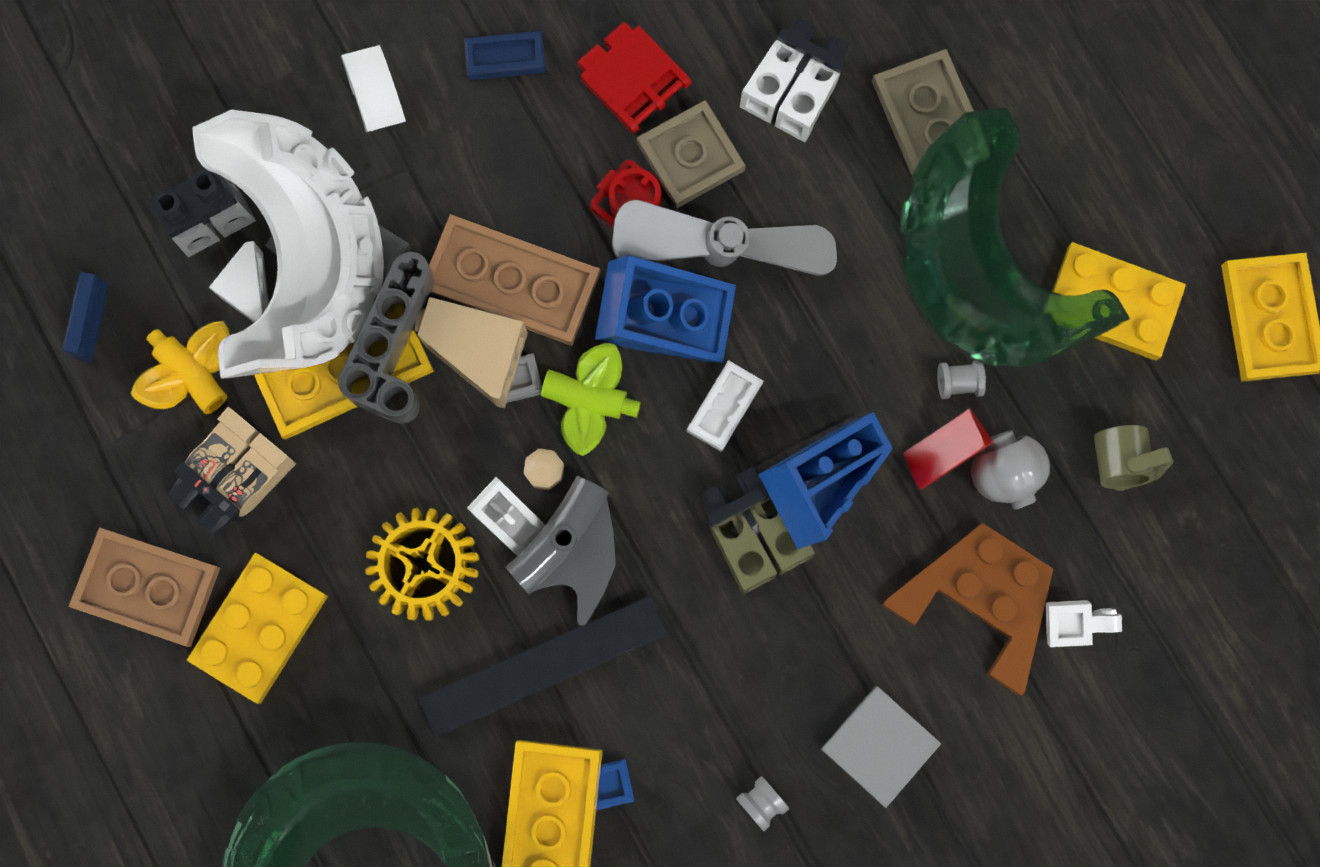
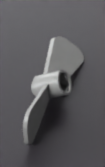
[612,200,837,276]

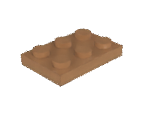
[69,528,220,647]

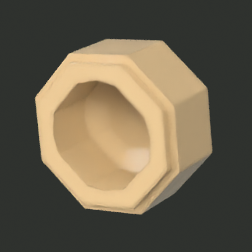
[524,449,564,490]

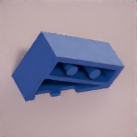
[758,412,893,549]

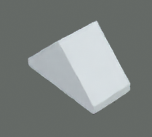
[209,241,269,322]
[467,477,545,556]

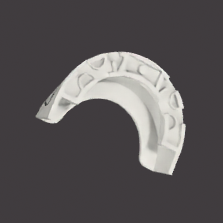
[192,110,384,379]

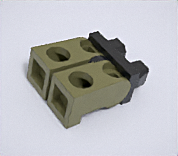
[702,466,815,595]

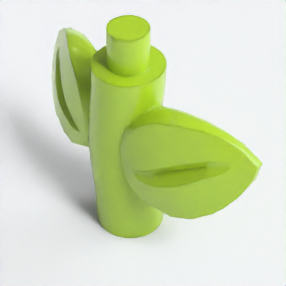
[541,343,641,456]

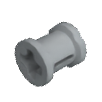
[937,360,986,399]

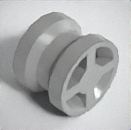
[736,776,789,832]

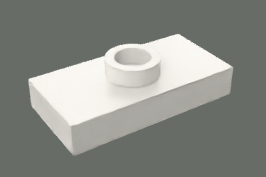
[687,360,763,452]

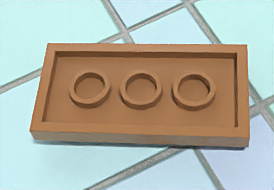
[429,214,601,346]

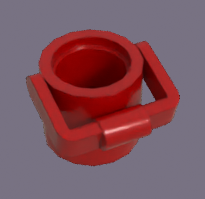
[589,160,662,229]

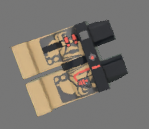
[167,407,296,536]

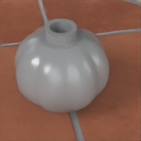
[971,430,1050,509]

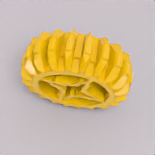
[365,508,479,621]

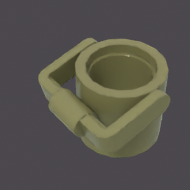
[1094,425,1174,491]

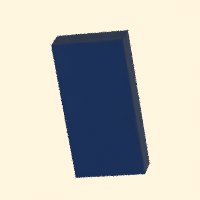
[464,31,546,80]
[63,272,109,362]

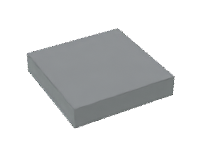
[821,686,941,808]

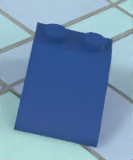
[595,255,736,364]

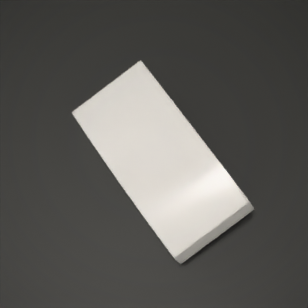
[341,45,406,132]

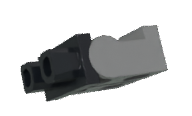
[149,168,256,258]

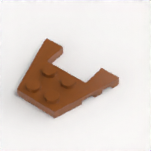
[881,523,1053,696]

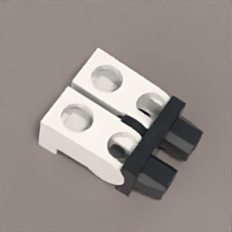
[740,18,849,142]

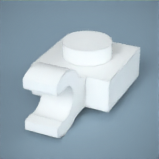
[1046,600,1122,647]

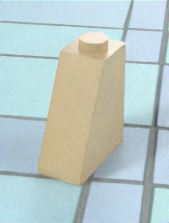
[415,297,528,408]

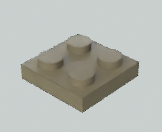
[637,100,746,209]

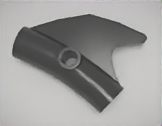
[505,476,616,626]

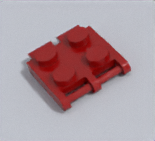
[577,22,692,134]

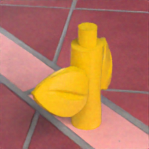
[131,321,230,414]

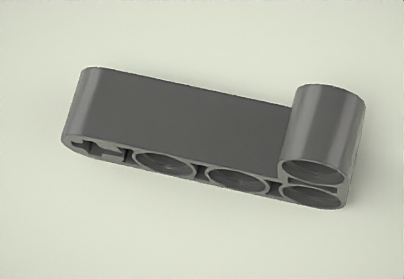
[338,252,434,424]

